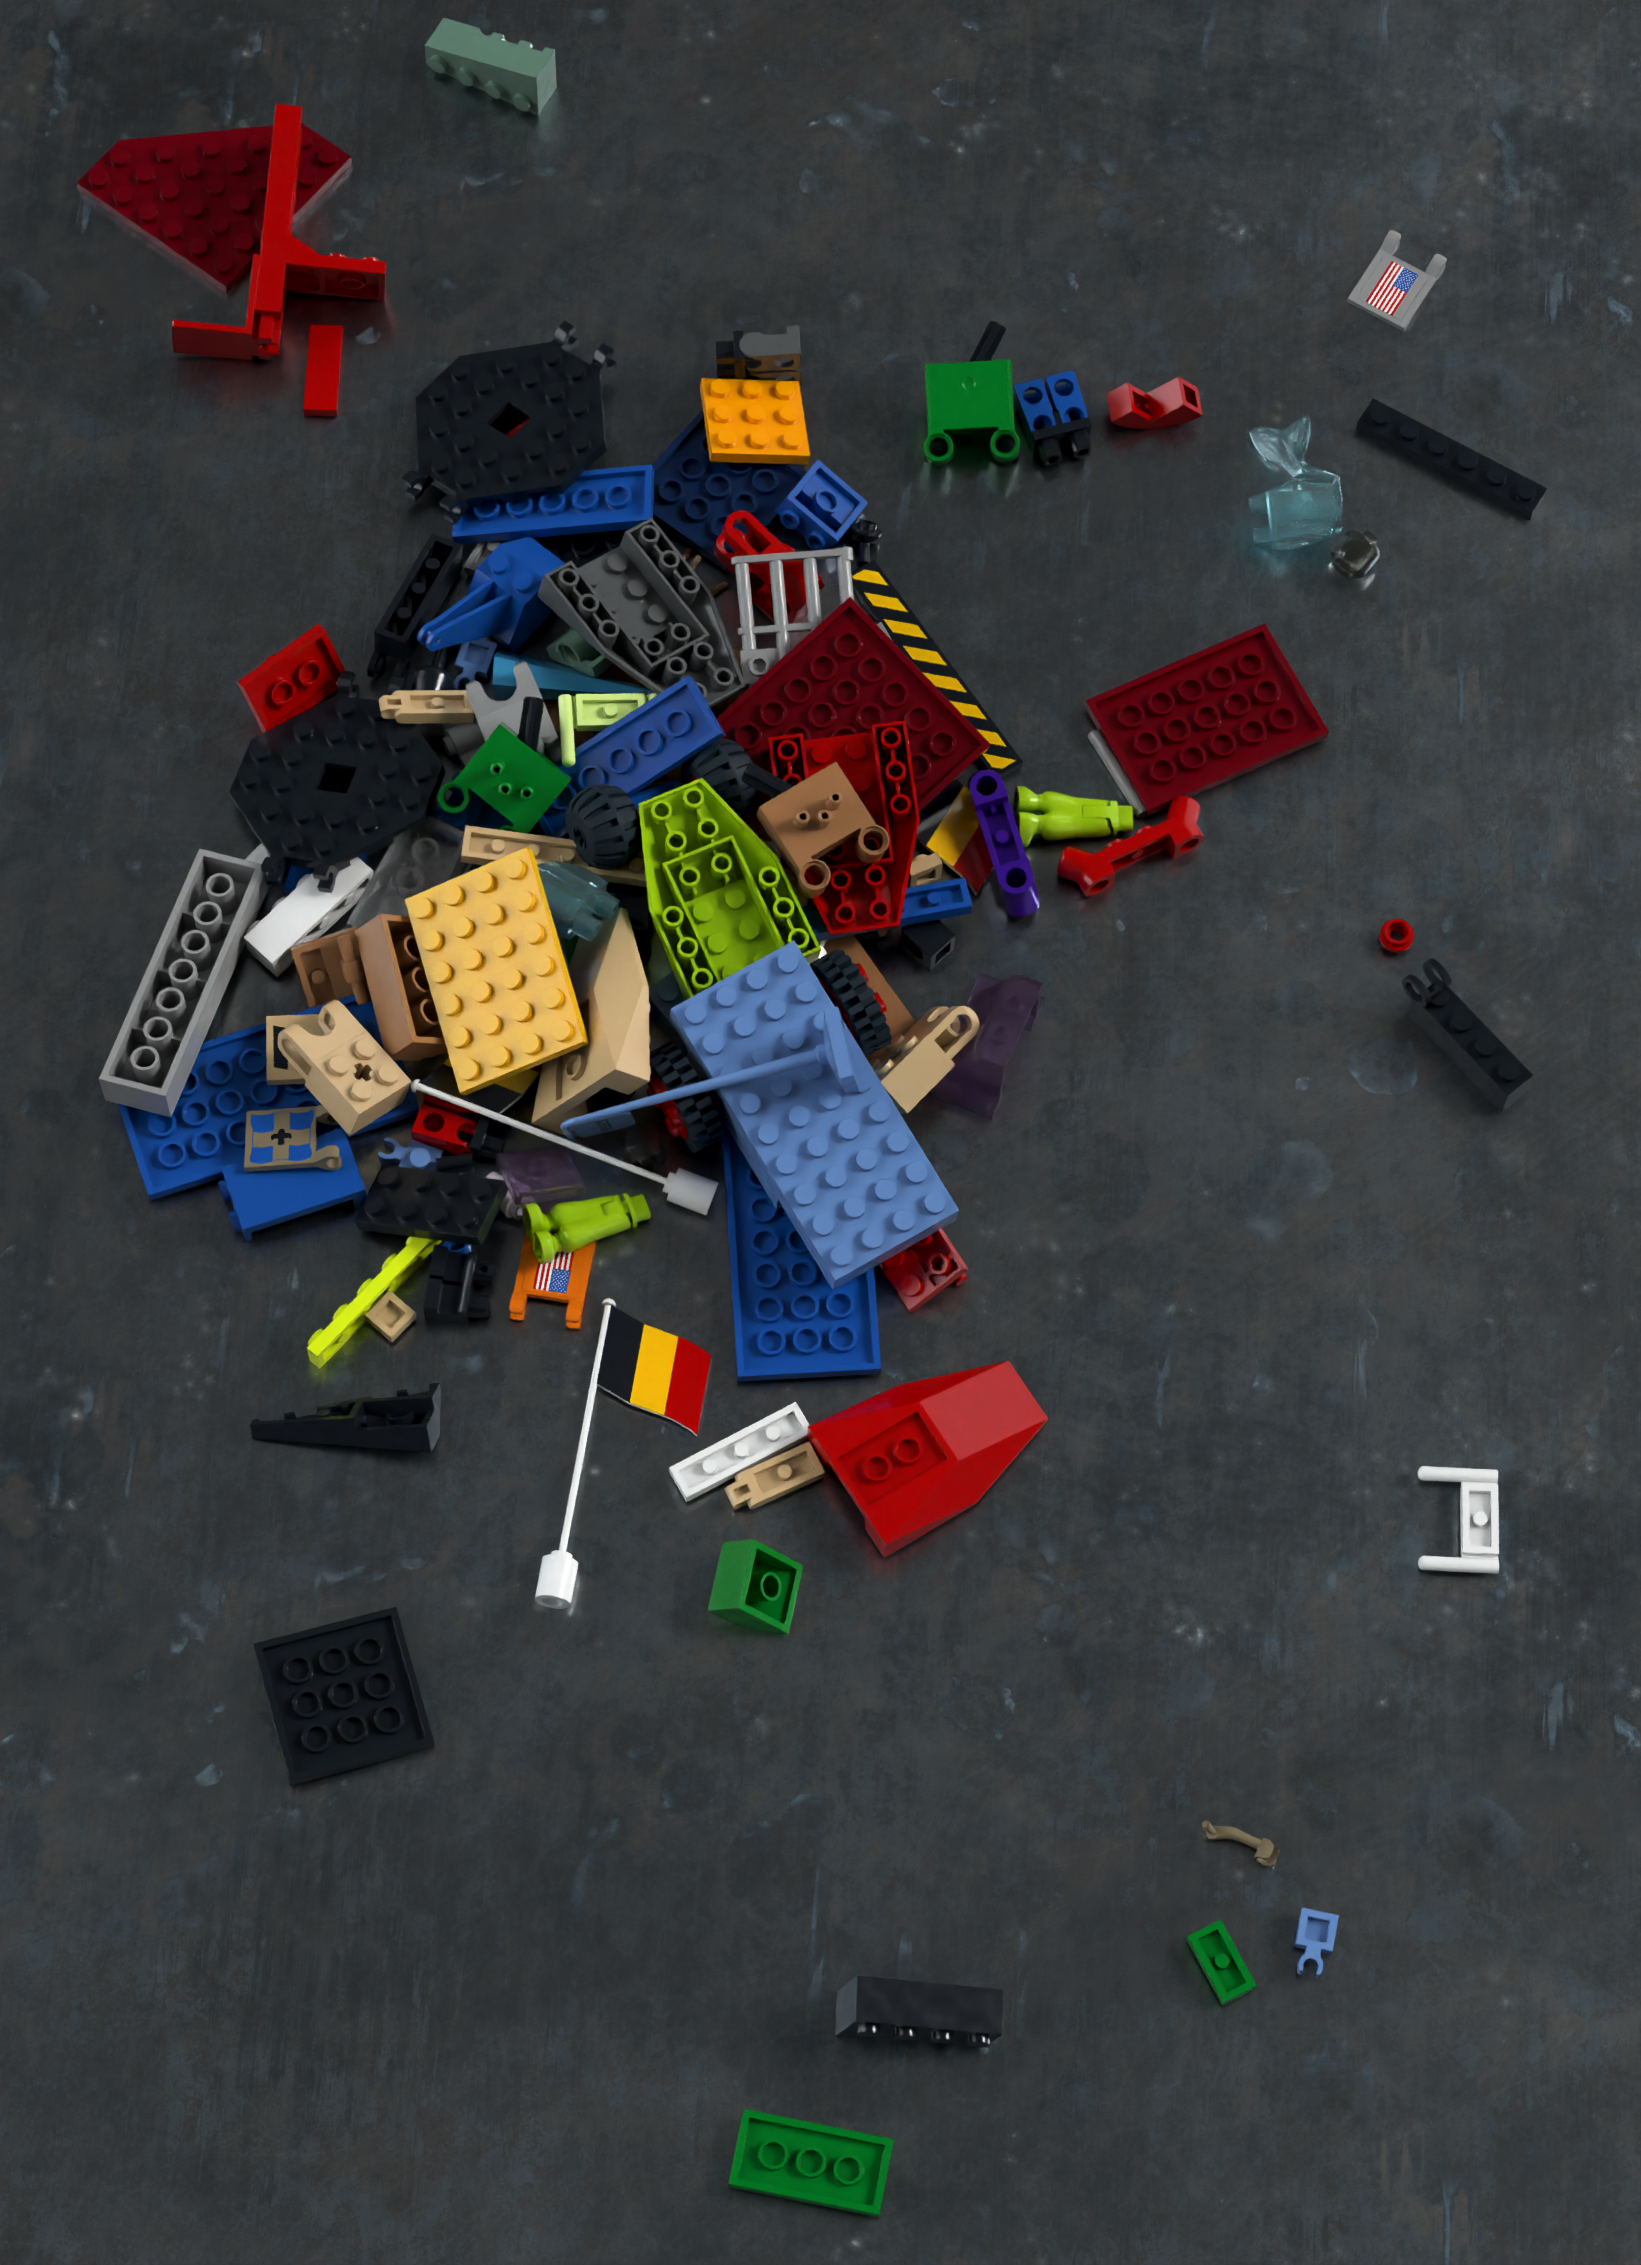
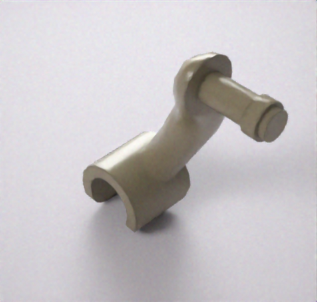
[1202,1821,1280,1867]

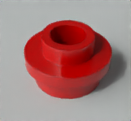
[1379,919,1414,953]

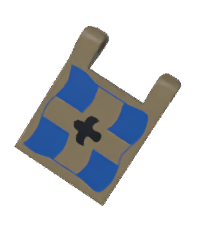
[244,1104,342,1172]

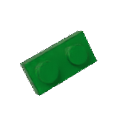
[1186,1919,1257,2006]

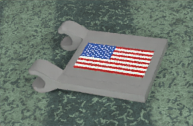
[1347,230,1447,331]

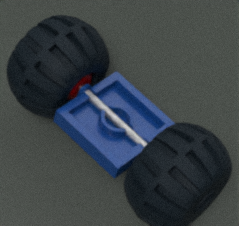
[565,738,759,870]

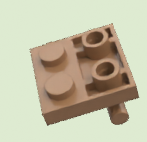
[290,926,371,1009]

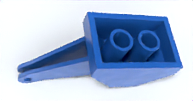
[417,536,566,653]

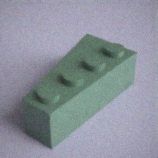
[425,18,557,116]

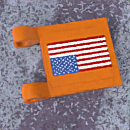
[509,1231,596,1329]

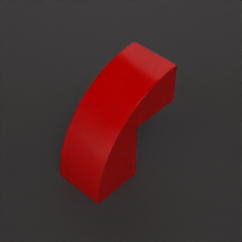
[1106,377,1203,429]

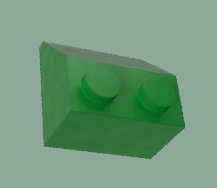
[707,1539,803,1634]

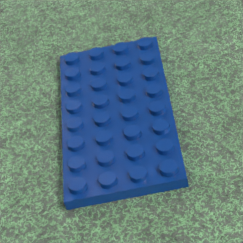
[117,990,419,1201]
[721,1119,881,1382]

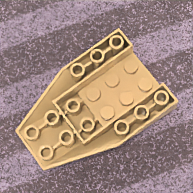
[531,907,651,1135]

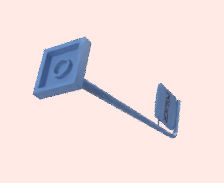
[560,1006,859,1142]

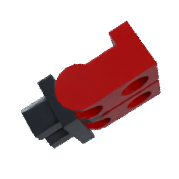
[411,1093,516,1163]

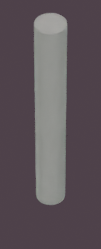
[1087,729,1146,818]

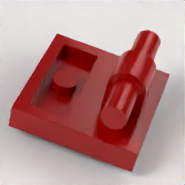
[879,1229,969,1312]

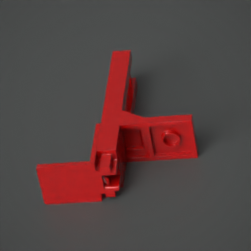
[171,104,386,361]

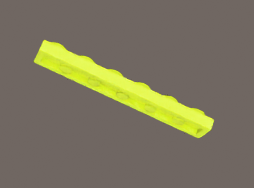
[307,1236,444,1369]

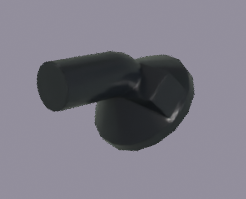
[849,519,883,567]

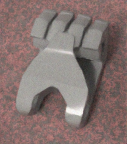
[466,661,561,763]

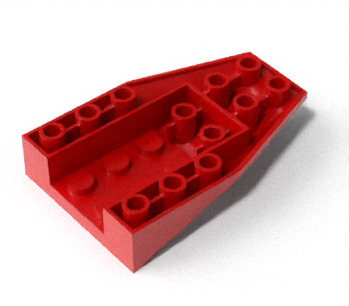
[768,720,920,936]
[807,1361,1048,1558]

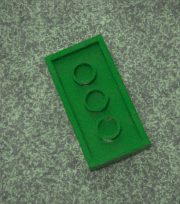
[728,2109,894,2218]

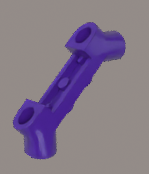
[967,769,1040,918]

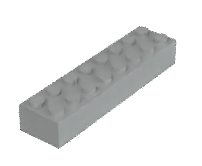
[99,848,269,1117]

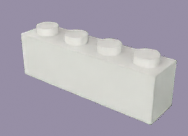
[244,857,376,977]

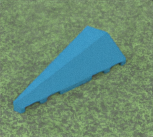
[492,649,654,700]

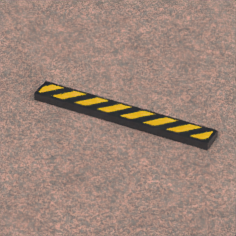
[851,560,1023,778]

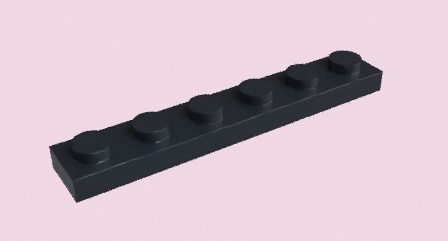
[1356,398,1548,519]

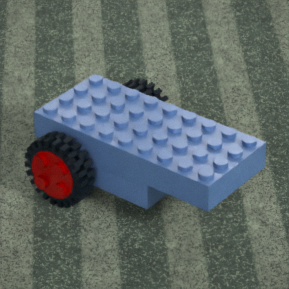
[646,941,959,1290]

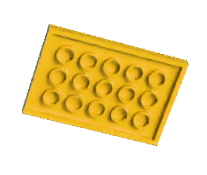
[405,847,589,1095]

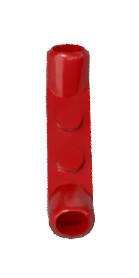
[1057,796,1204,897]

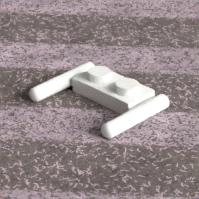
[1418,1466,1499,1574]

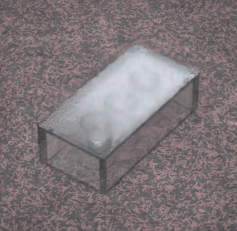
[346,816,469,928]

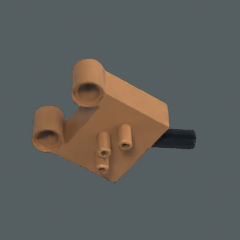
[741,762,889,898]

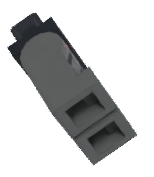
[716,325,802,387]

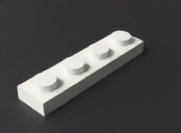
[669,1402,810,1502]

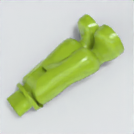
[1013,786,1133,848]
[522,1193,651,1264]

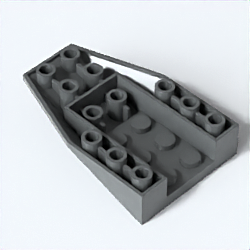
[537,518,746,708]

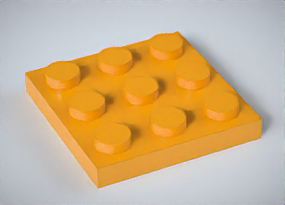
[700,378,810,465]

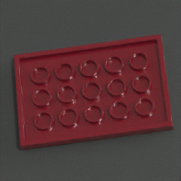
[1085,624,1329,816]

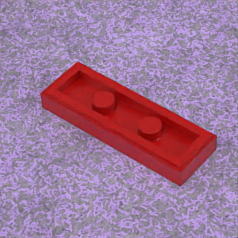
[303,324,344,417]

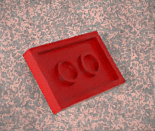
[237,624,345,733]

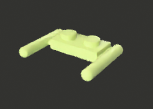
[558,693,657,767]

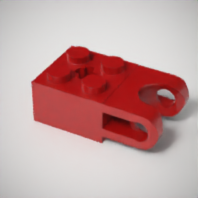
[714,510,825,624]

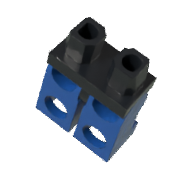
[1013,370,1092,466]

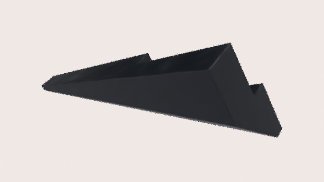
[250,1383,441,1452]

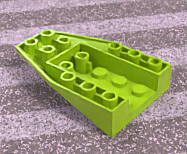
[638,778,821,1000]

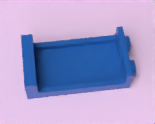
[218,1128,366,1242]

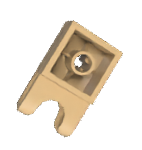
[278,1000,412,1136]
[869,1006,980,1114]

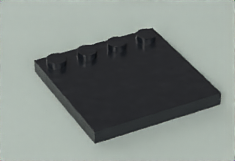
[253,1607,435,1786]

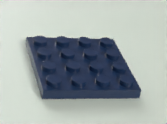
[652,410,806,574]

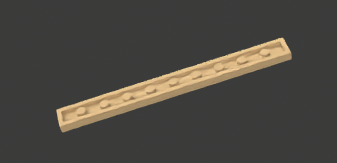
[461,825,808,907]

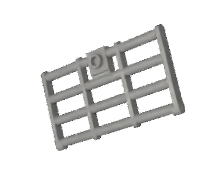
[731,546,854,690]

